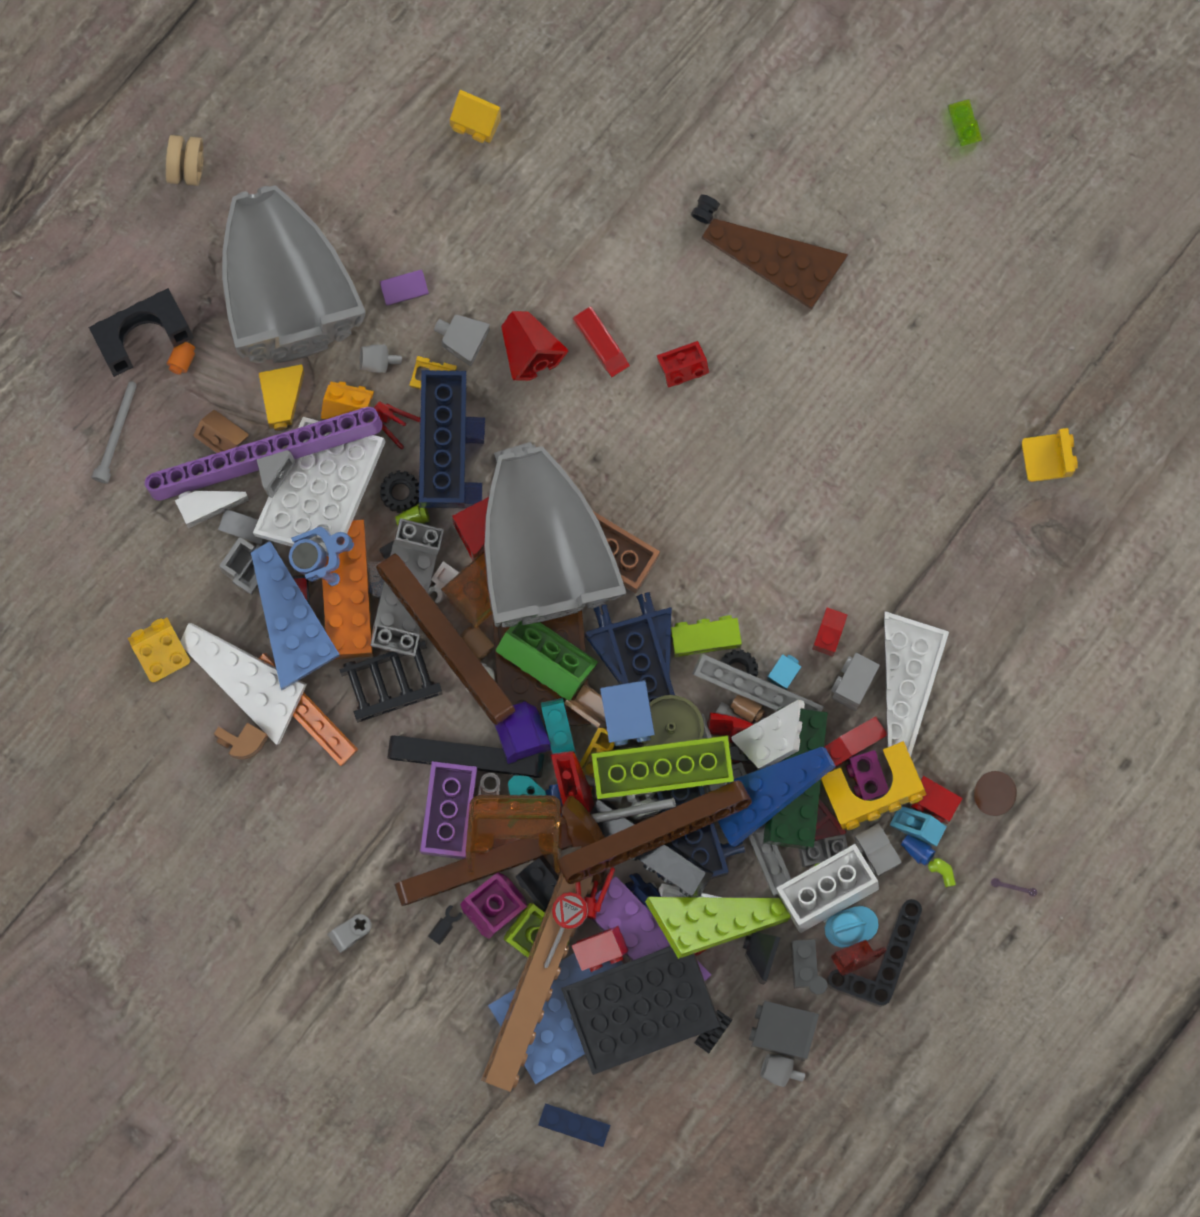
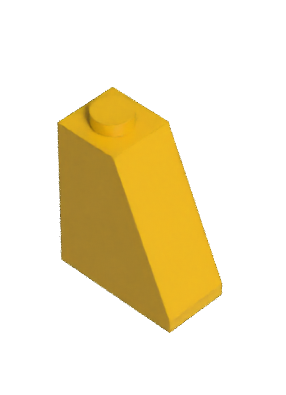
[259,364,304,430]

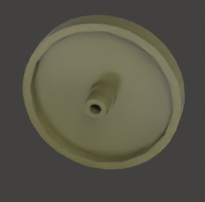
[641,695,704,746]

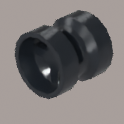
[691,194,720,224]

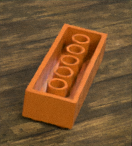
[322,520,373,659]

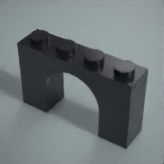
[89,288,194,377]

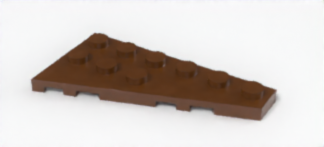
[702,218,848,310]

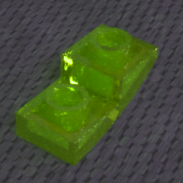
[947,99,982,147]

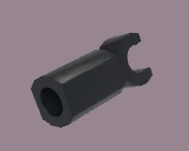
[428,905,463,945]

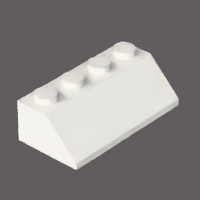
[776,844,879,933]

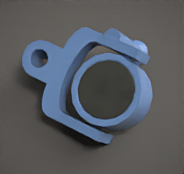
[289,527,354,586]

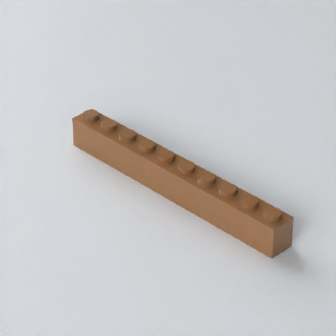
[481,872,594,1092]

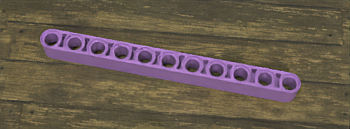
[145,407,382,501]

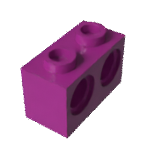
[846,750,889,801]

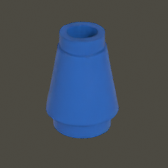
[901,835,936,866]

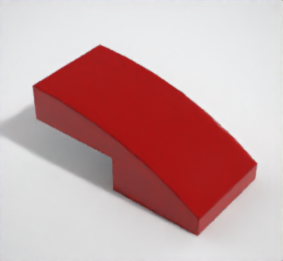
[707,713,754,743]

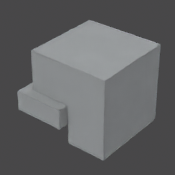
[219,537,261,595]

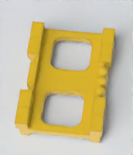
[409,356,457,390]

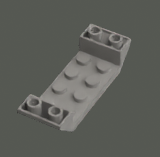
[370,518,444,657]

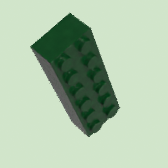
[763,706,828,850]

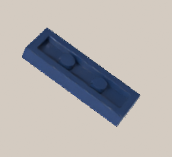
[538,1103,611,1147]

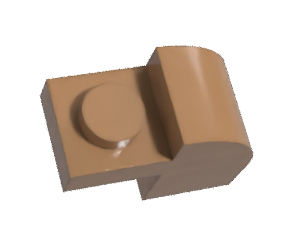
[214,723,268,760]

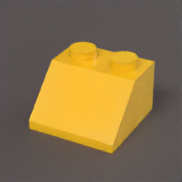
[450,90,501,143]

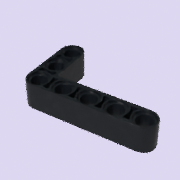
[827,899,922,1007]

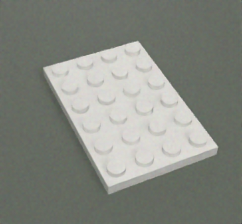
[253,417,385,556]

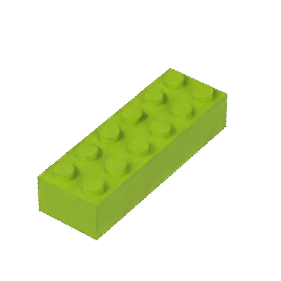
[591,735,734,799]

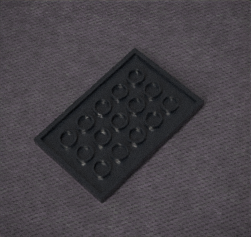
[561,946,721,1075]

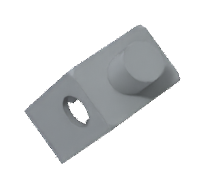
[434,315,490,366]

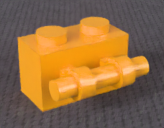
[321,381,374,420]

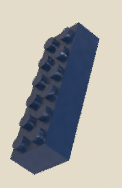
[419,370,467,508]

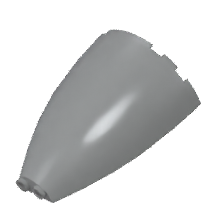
[222,185,365,363]
[484,445,626,627]

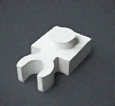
[428,561,463,603]

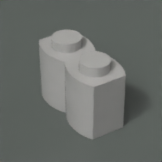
[853,823,902,877]

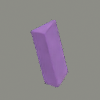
[380,270,429,306]

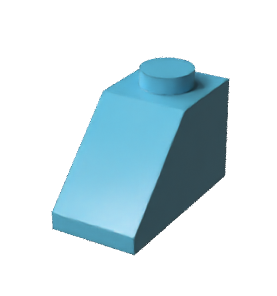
[890,806,947,847]

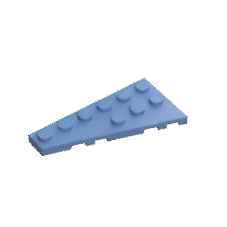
[251,541,340,691]

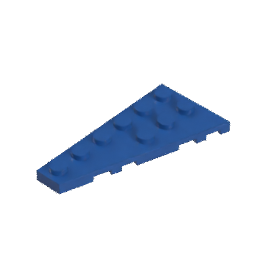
[718,747,836,847]

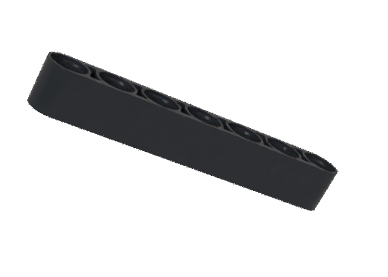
[387,735,544,778]

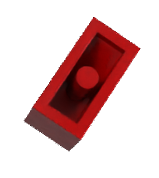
[812,607,848,657]

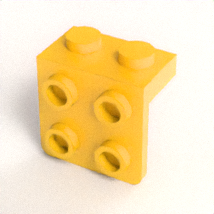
[1021,428,1078,482]
[127,618,190,682]

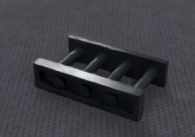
[339,639,443,723]

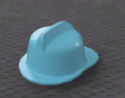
[825,906,879,948]

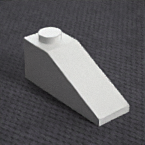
[175,491,249,528]

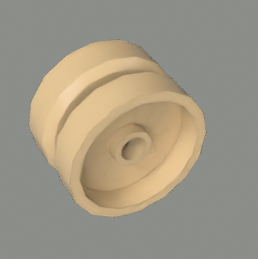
[166,135,204,186]

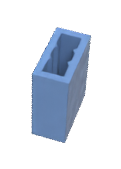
[600,680,655,746]

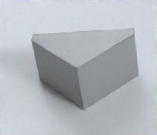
[257,450,296,498]

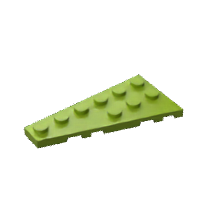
[645,897,791,959]

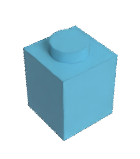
[767,654,801,690]

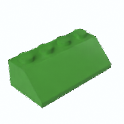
[495,621,598,700]

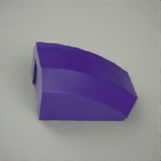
[494,702,551,764]

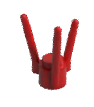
[374,401,421,449]
[575,867,615,919]

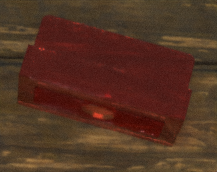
[831,940,887,976]

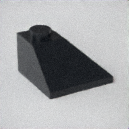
[743,932,780,985]

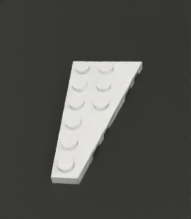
[884,611,949,757]
[180,623,307,745]

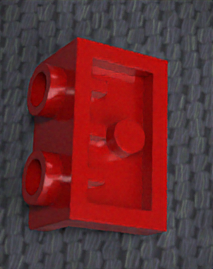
[657,341,709,387]

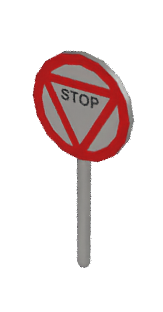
[544,892,588,968]

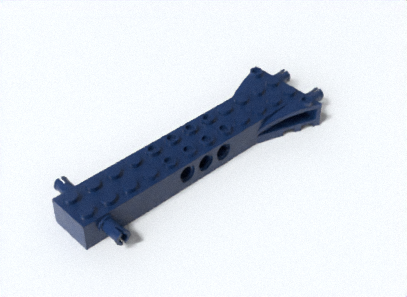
[585,592,745,880]

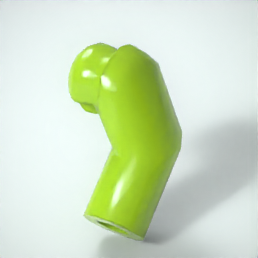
[928,858,956,888]

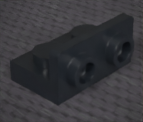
[516,855,559,912]

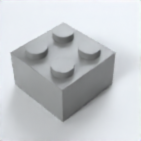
[831,653,880,711]

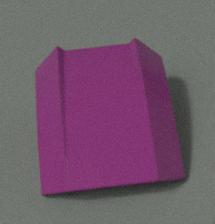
[460,872,528,939]

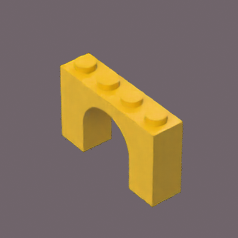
[821,741,926,830]

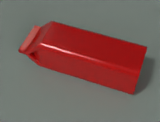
[573,306,630,378]

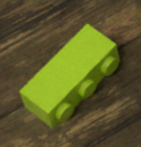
[671,615,742,658]

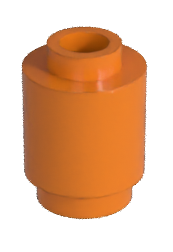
[166,342,195,375]

